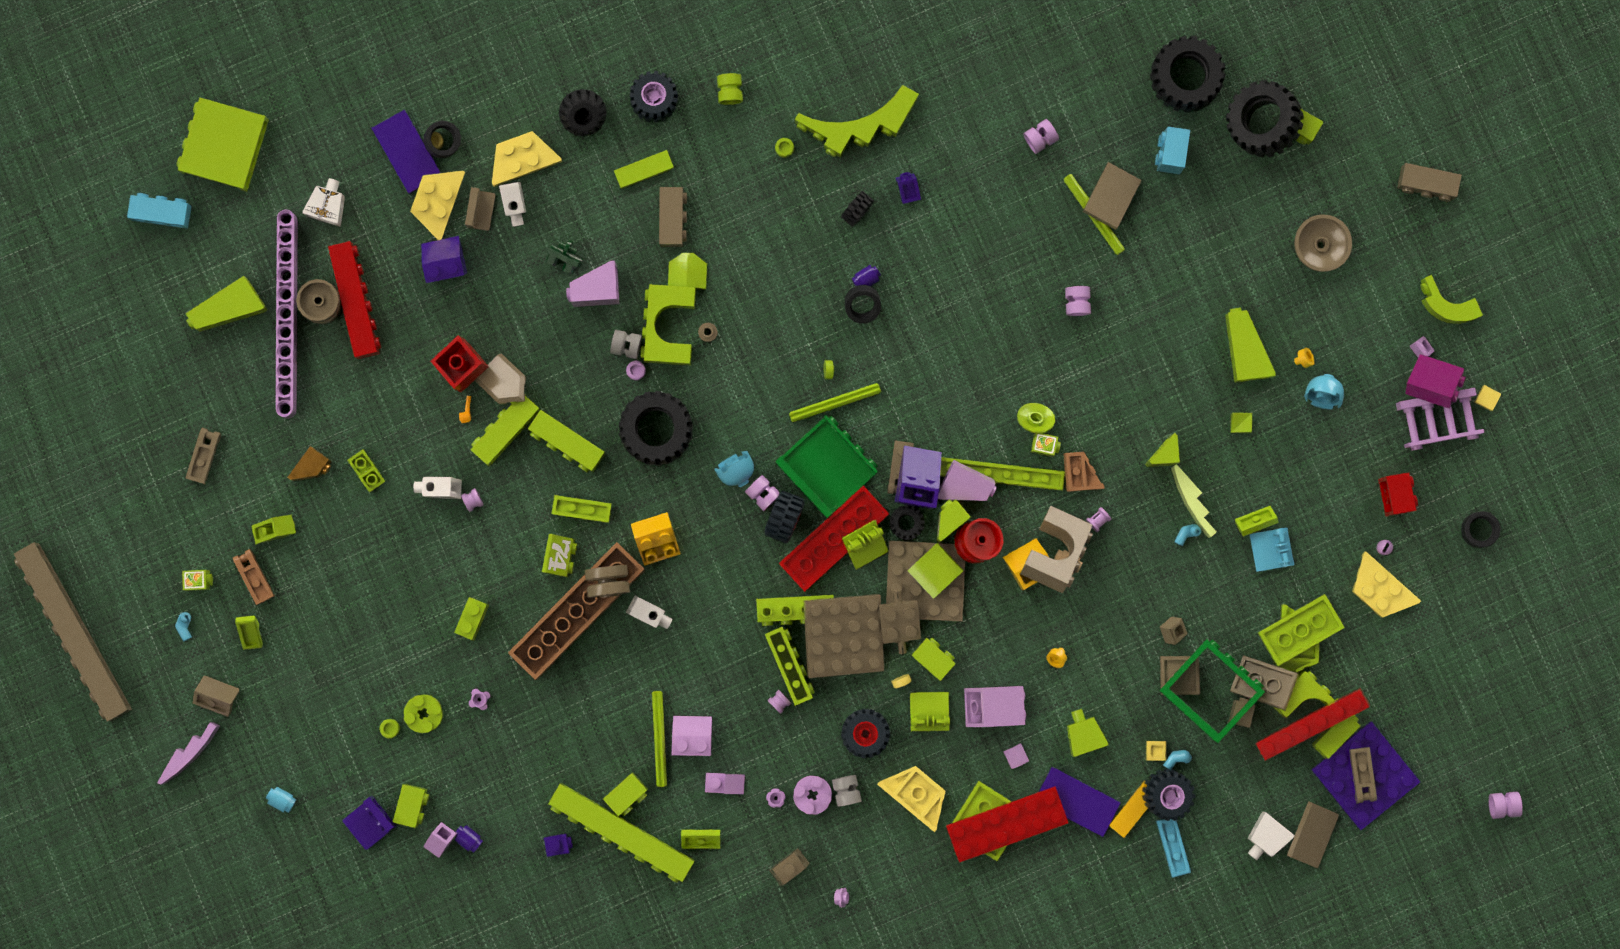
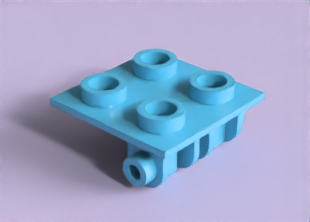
[1249,528,1294,572]

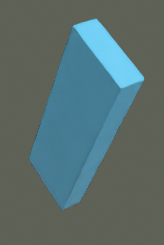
[1156,819,1191,878]

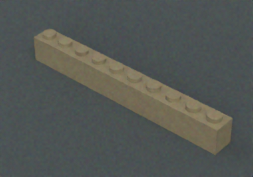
[14,542,132,722]

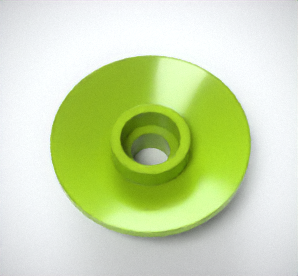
[1017,403,1055,433]

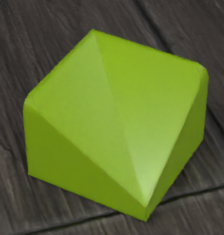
[1231,413,1252,433]

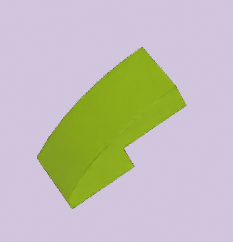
[347,449,385,492]

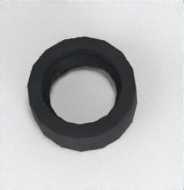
[423,121,461,158]
[845,285,881,324]
[1461,511,1501,548]

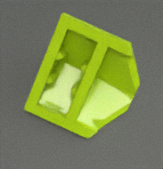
[668,253,707,289]

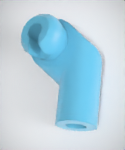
[1163,750,1192,770]

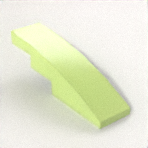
[1171,464,1216,538]

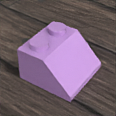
[672,716,712,756]

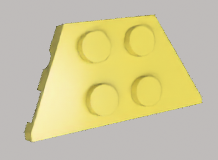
[492,131,562,187]
[410,171,465,240]
[1352,551,1421,618]
[877,766,945,832]

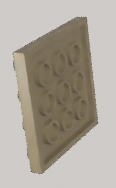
[886,541,965,622]
[804,594,884,678]

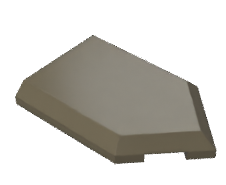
[475,354,526,404]

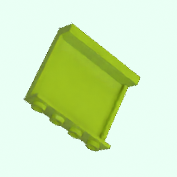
[177,97,269,192]

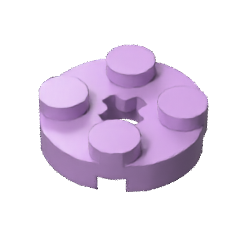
[793,776,832,814]

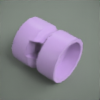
[1023,119,1059,154]
[1065,286,1091,316]
[745,475,780,511]
[1489,792,1522,819]

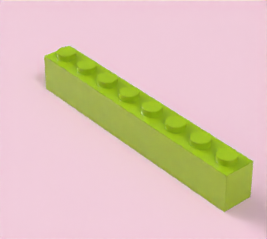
[548,783,695,883]

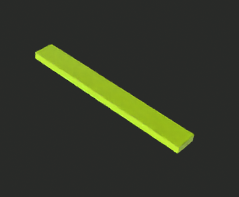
[940,457,1065,491]

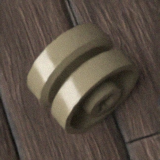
[296,279,342,324]
[585,565,630,598]

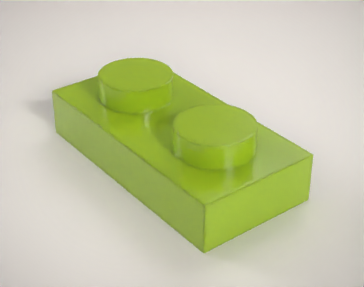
[1235,506,1279,536]
[681,830,720,849]

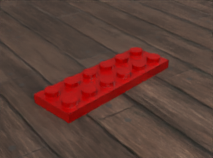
[779,486,889,592]
[946,786,1068,863]

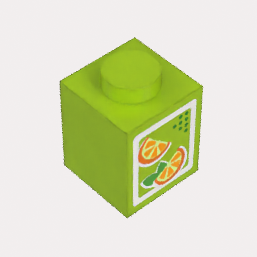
[1031,433,1061,457]
[182,570,213,591]

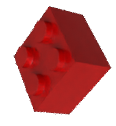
[430,335,489,392]
[1378,472,1418,517]

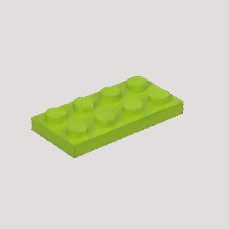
[1258,594,1345,666]

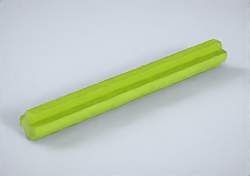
[1064,174,1125,255]
[789,383,881,422]
[652,691,667,787]

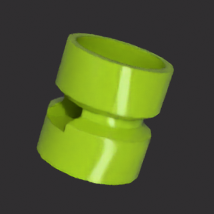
[717,73,743,105]

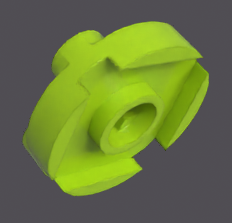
[404,694,443,733]

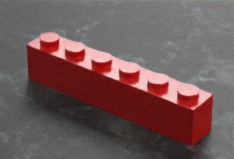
[328,241,381,360]
[1256,688,1370,761]

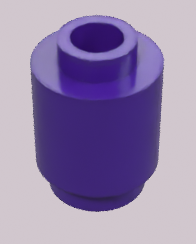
[851,265,881,287]
[454,825,483,853]

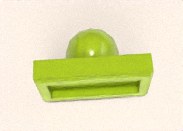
[235,616,263,650]

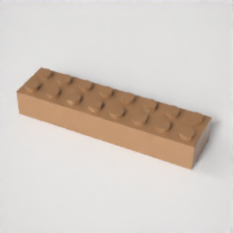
[508,542,645,680]

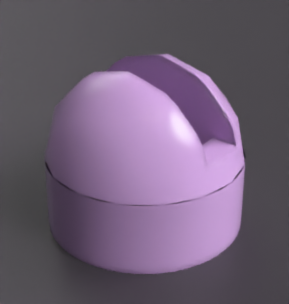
[1377,540,1393,555]

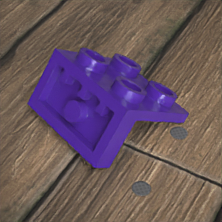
[343,796,396,850]

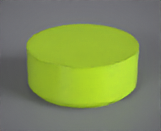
[775,138,794,158]
[824,360,834,379]
[380,719,400,738]

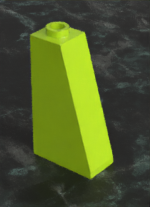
[185,276,268,332]
[1225,308,1276,382]

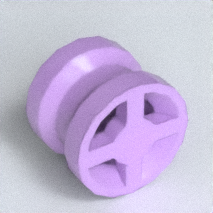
[461,488,483,512]
[768,690,792,714]

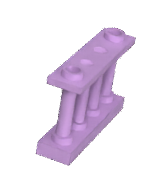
[1396,388,1484,451]

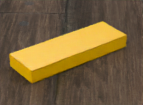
[1109,780,1148,838]

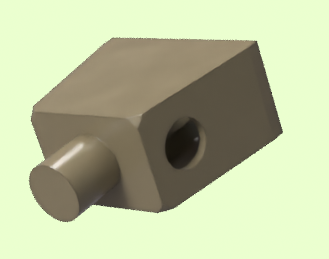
[769,848,810,886]

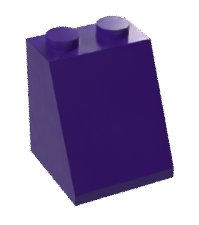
[421,236,467,283]

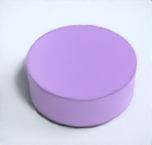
[626,361,646,380]

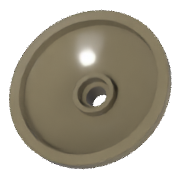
[1294,215,1352,272]

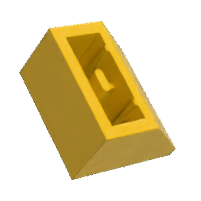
[631,512,681,566]
[1003,538,1050,590]

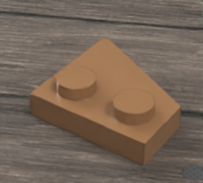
[1063,452,1104,492]

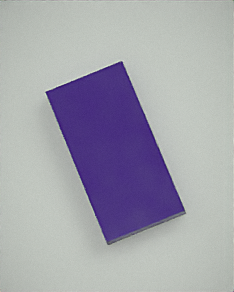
[372,109,441,194]
[1039,766,1121,837]

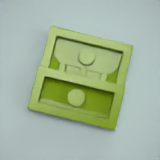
[907,542,964,599]

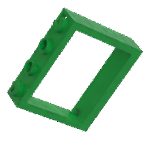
[1159,639,1265,744]

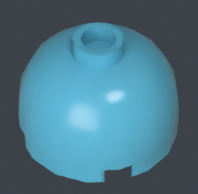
[1304,374,1344,409]
[714,451,754,487]

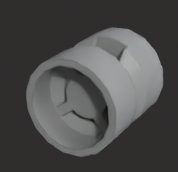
[610,330,642,359]
[832,775,862,807]

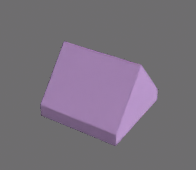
[1410,336,1435,357]
[1003,743,1029,769]

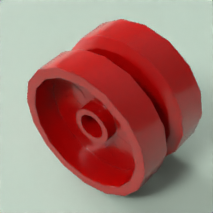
[954,518,1004,563]

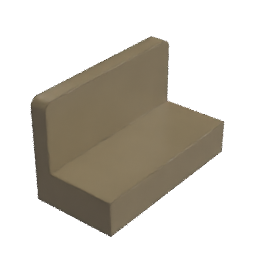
[465,187,496,231]
[193,676,239,717]

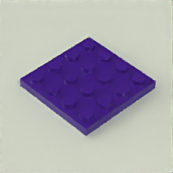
[1311,721,1420,830]

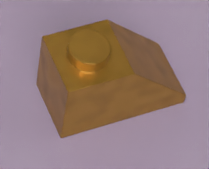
[287,447,332,481]

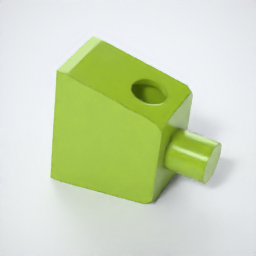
[1067,709,1108,757]

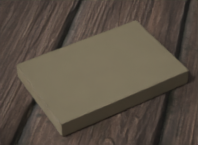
[1083,162,1141,230]
[1230,655,1299,711]
[1287,801,1339,868]

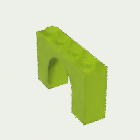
[641,284,696,366]
[1274,671,1360,759]

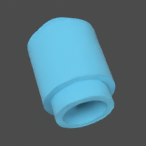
[266,787,296,813]

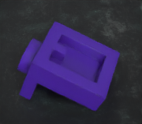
[896,172,921,204]
[544,833,573,857]

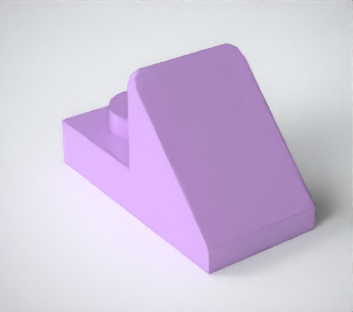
[705,773,745,794]

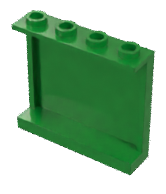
[775,415,878,519]

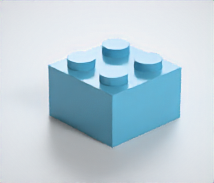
[1155,127,1190,174]

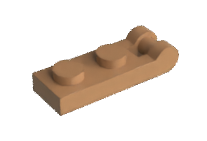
[233,549,275,605]

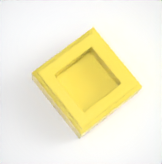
[1474,385,1501,411]
[1146,741,1166,761]

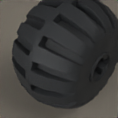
[559,89,607,136]

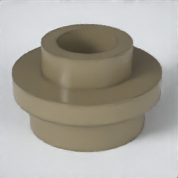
[698,323,717,342]

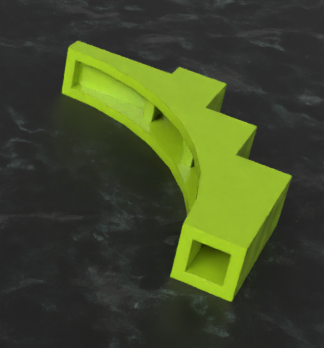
[795,85,919,157]

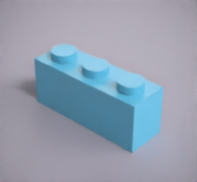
[127,193,192,229]

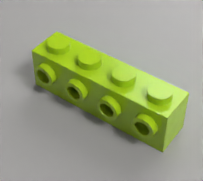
[756,595,834,626]
[765,627,815,706]

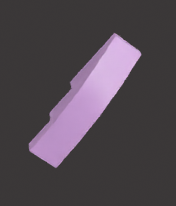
[157,722,220,785]

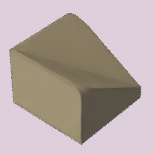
[1160,617,1187,645]

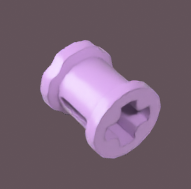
[1086,507,1112,532]

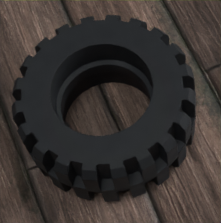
[1150,36,1226,112]
[1226,80,1304,157]
[619,391,693,466]

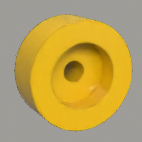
[1294,348,1314,368]
[1046,648,1067,668]

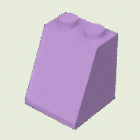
[566,261,619,307]
[964,686,1026,727]

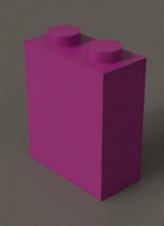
[1405,354,1466,409]

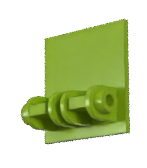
[842,520,889,570]
[910,692,950,731]

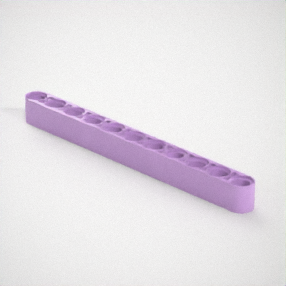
[276,209,298,419]

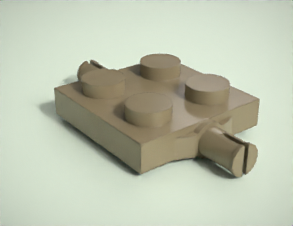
[879,589,921,654]

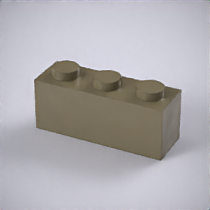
[1397,163,1462,202]
[659,187,687,247]

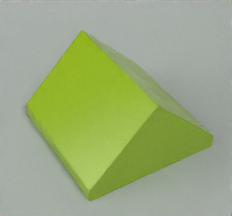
[1145,433,1180,467]

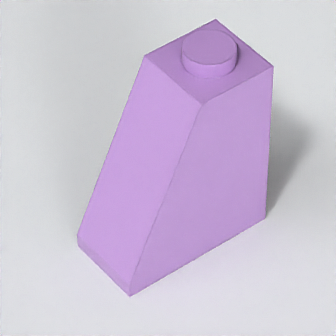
[938,460,997,501]

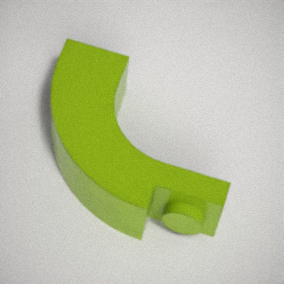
[1420,275,1483,324]

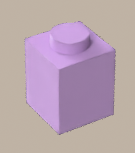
[423,822,457,858]

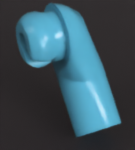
[1174,524,1201,546]
[175,612,192,642]

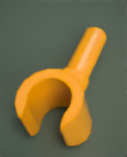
[459,396,471,423]

